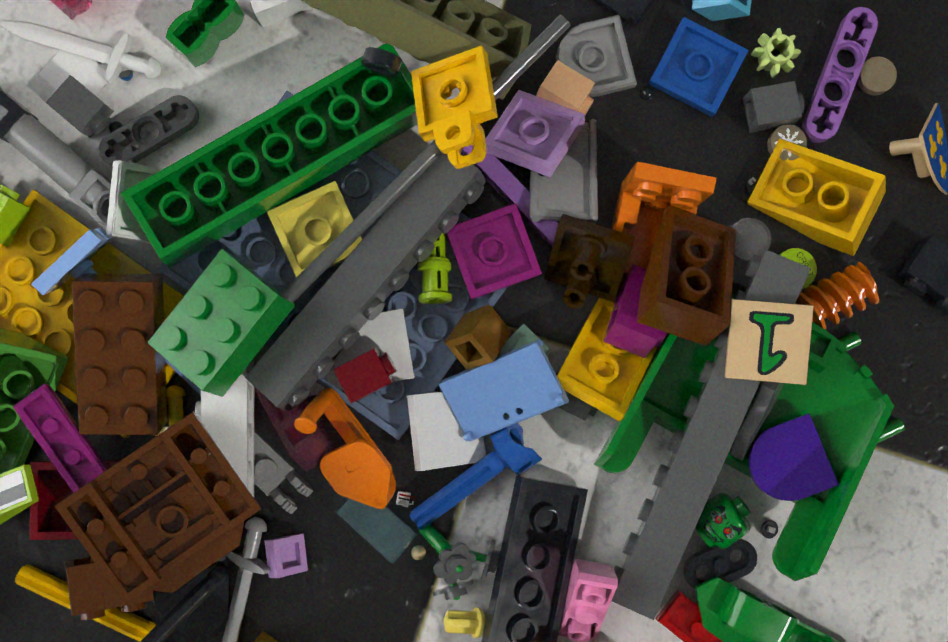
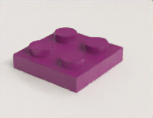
[447,203,542,300]

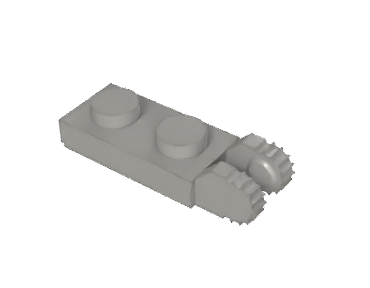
[254,429,313,514]

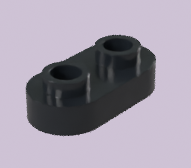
[683,538,757,589]

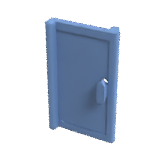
[438,339,569,442]

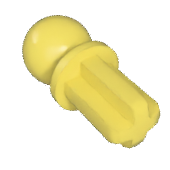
[443,607,488,638]

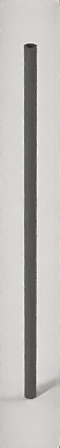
[281,14,571,302]

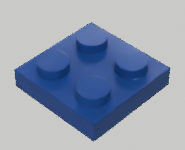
[648,17,749,117]

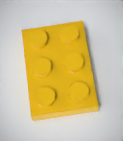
[556,297,657,421]

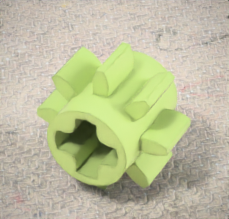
[751,28,801,78]

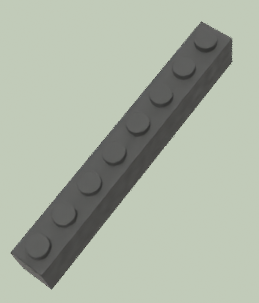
[245,153,486,411]

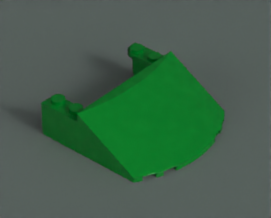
[594,293,894,581]

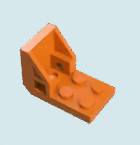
[611,162,716,274]

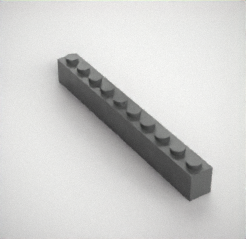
[612,250,811,620]

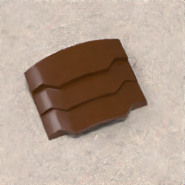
[54,411,261,604]

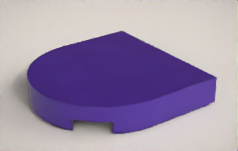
[748,413,839,501]

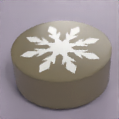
[767,124,807,160]

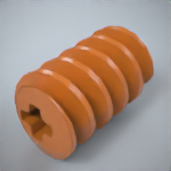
[795,261,879,330]

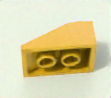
[747,138,886,256]

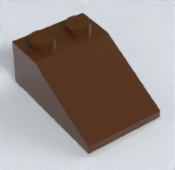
[637,205,736,346]

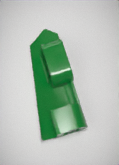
[695,576,841,642]

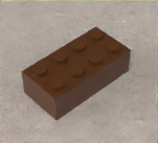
[72,273,167,435]

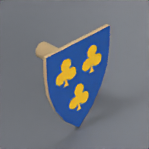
[889,103,948,195]

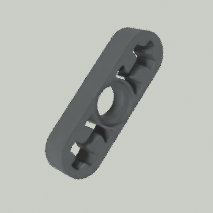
[99,95,199,167]

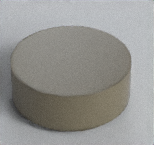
[857,56,897,96]

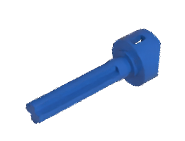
[409,423,542,530]

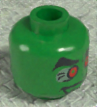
[695,493,752,549]

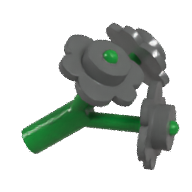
[420,523,500,600]

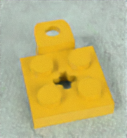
[411,45,498,169]

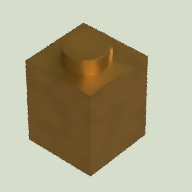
[444,305,512,370]

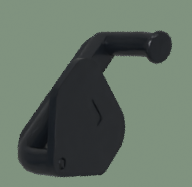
[137,565,229,642]

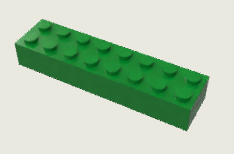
[121,44,418,268]

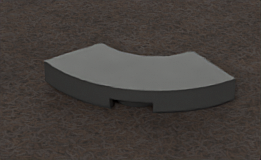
[730,381,784,461]

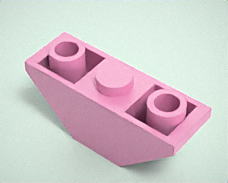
[558,559,618,642]

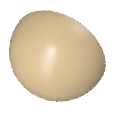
[411,545,426,560]

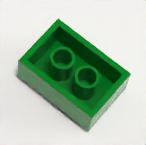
[147,249,295,397]

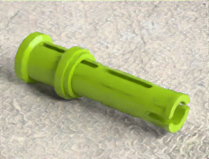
[418,232,452,304]

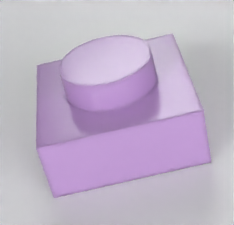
[264,533,308,578]

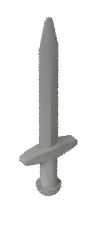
[222,517,270,642]

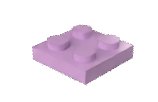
[485,90,585,178]

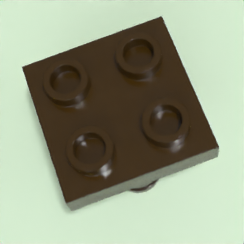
[544,214,635,309]

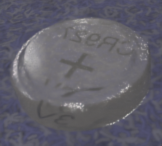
[732,218,771,260]

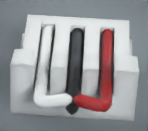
[396,491,414,508]

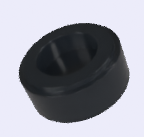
[361,47,402,77]

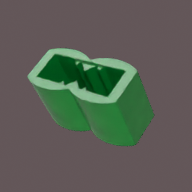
[165,0,245,67]

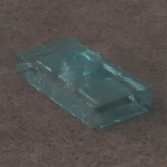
[337,499,418,563]

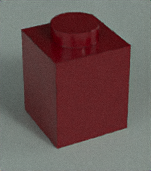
[333,348,397,403]

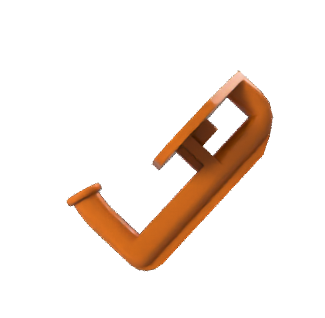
[294,388,396,509]

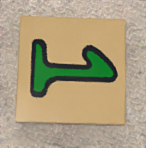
[724,299,814,385]

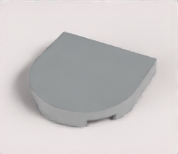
[556,15,637,97]

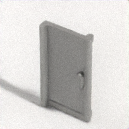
[530,119,598,224]

